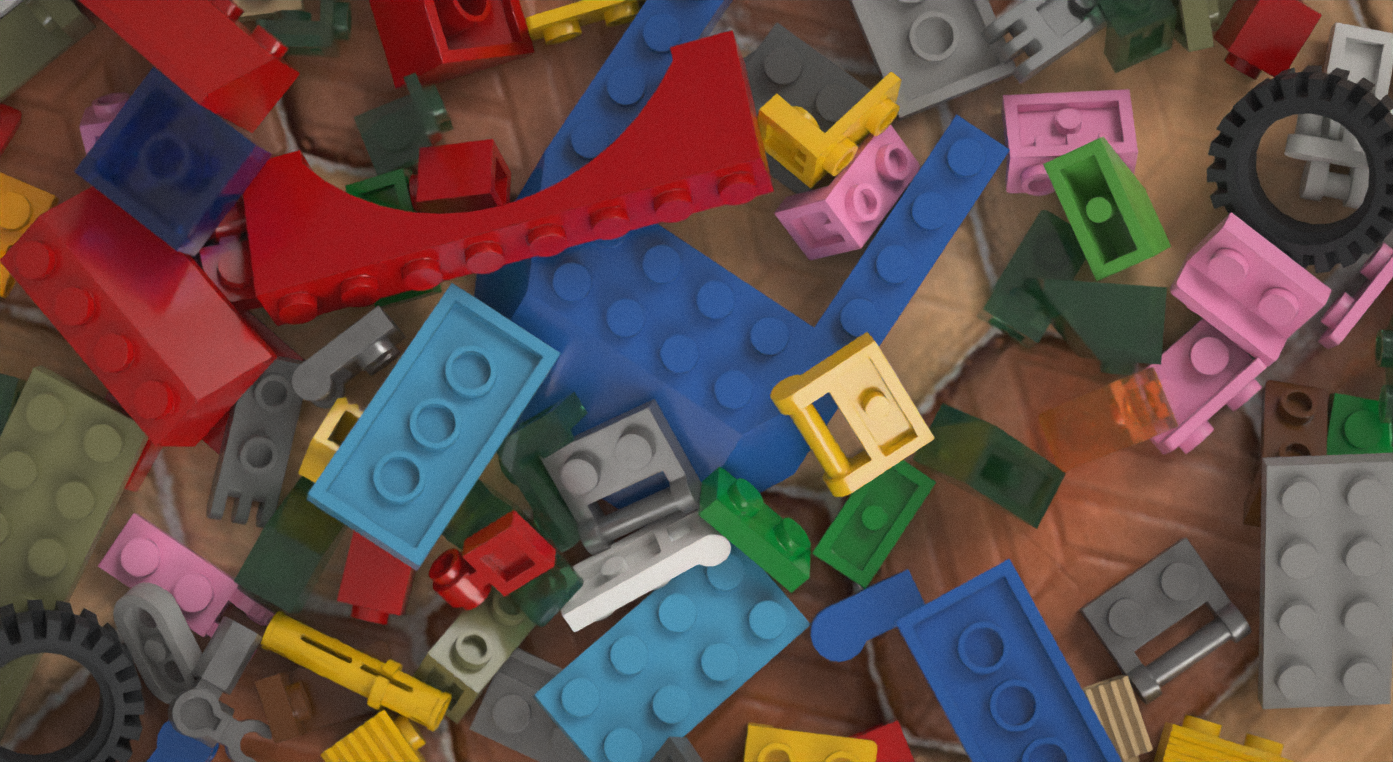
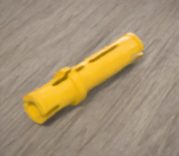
[261,611,452,732]

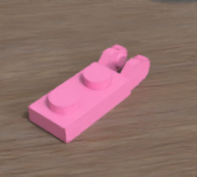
[98,513,276,660]

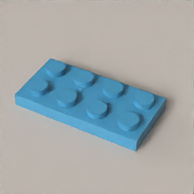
[307,283,561,571]
[532,541,811,762]

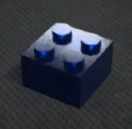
[74,67,272,257]

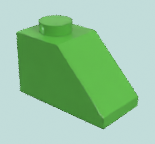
[1043,137,1171,282]

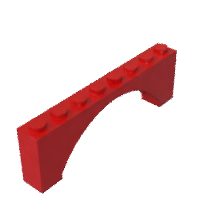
[239,30,774,326]

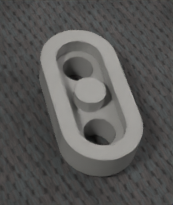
[113,583,202,704]

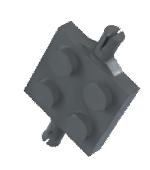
[743,22,870,194]

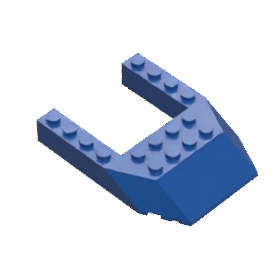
[474,0,1010,527]

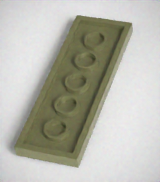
[0,365,149,742]

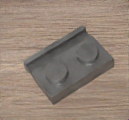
[470,648,588,762]

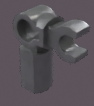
[168,617,272,762]

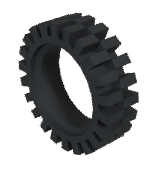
[1207,65,1393,273]
[0,599,145,762]

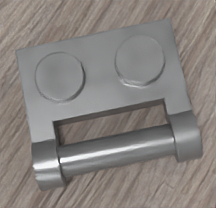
[292,306,406,409]
[540,399,702,555]
[1078,537,1252,705]

